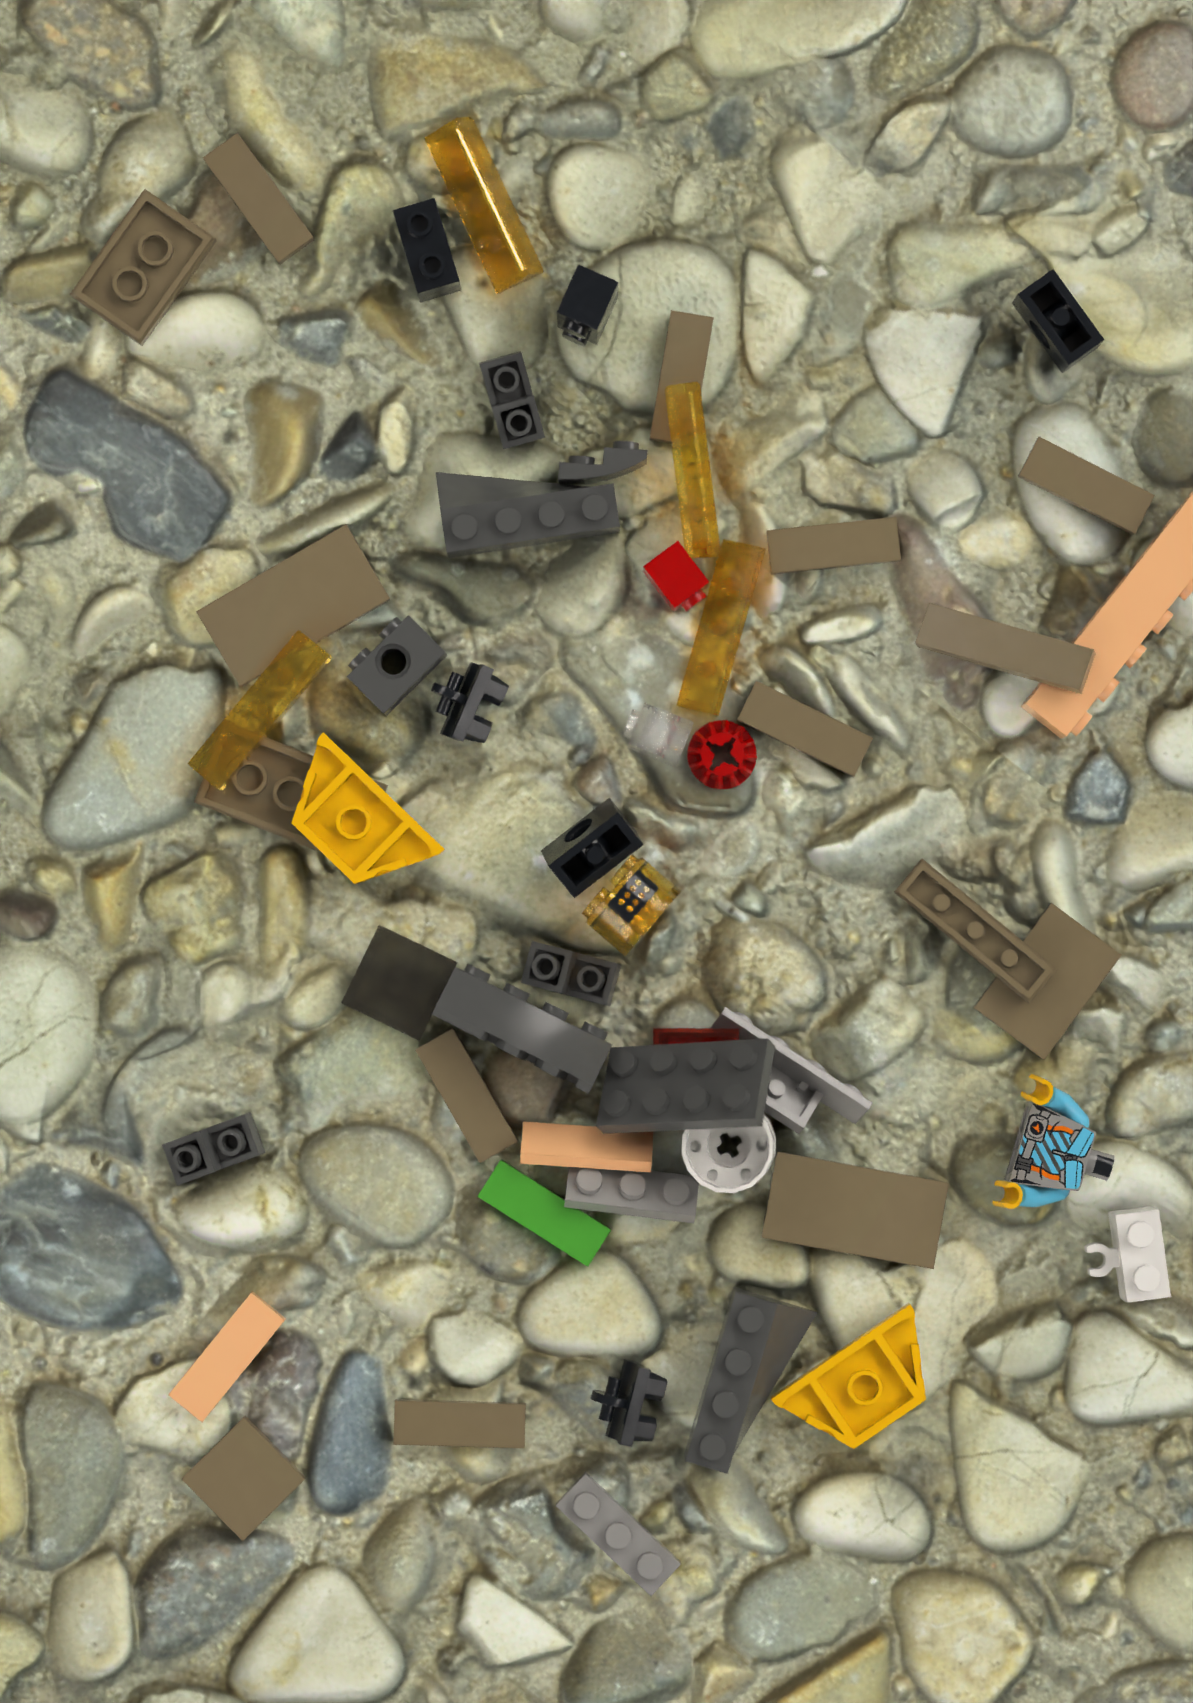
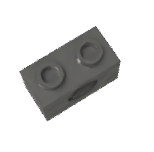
[347,615,447,716]

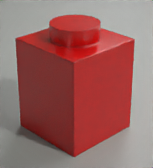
[643,541,709,612]

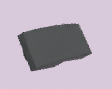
[479,351,545,449]
[558,441,648,485]
[521,941,621,1006]
[162,1112,266,1186]

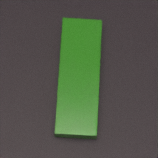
[477,1159,611,1267]

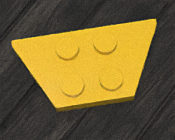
[292,732,445,884]
[770,1303,926,1449]

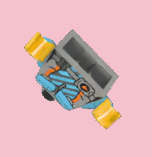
[992,1074,1114,1209]

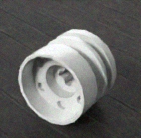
[681,1114,776,1193]

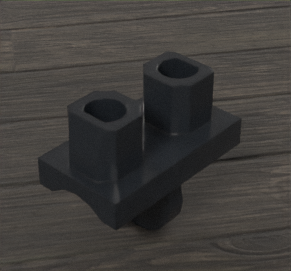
[431,662,509,743]
[591,1359,668,1447]

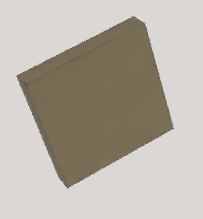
[182,1416,306,1541]

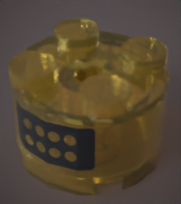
[582,854,681,956]

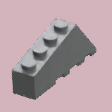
[436,472,620,558]
[432,963,612,1094]
[684,1287,818,1474]

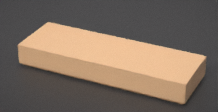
[520,1121,653,1173]
[169,1291,286,1422]

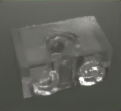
[623,703,694,768]

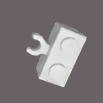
[1084,1206,1171,1303]

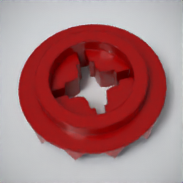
[687,720,757,790]

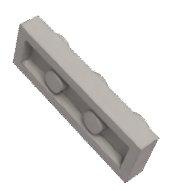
[564,1167,699,1223]
[555,1471,681,1596]

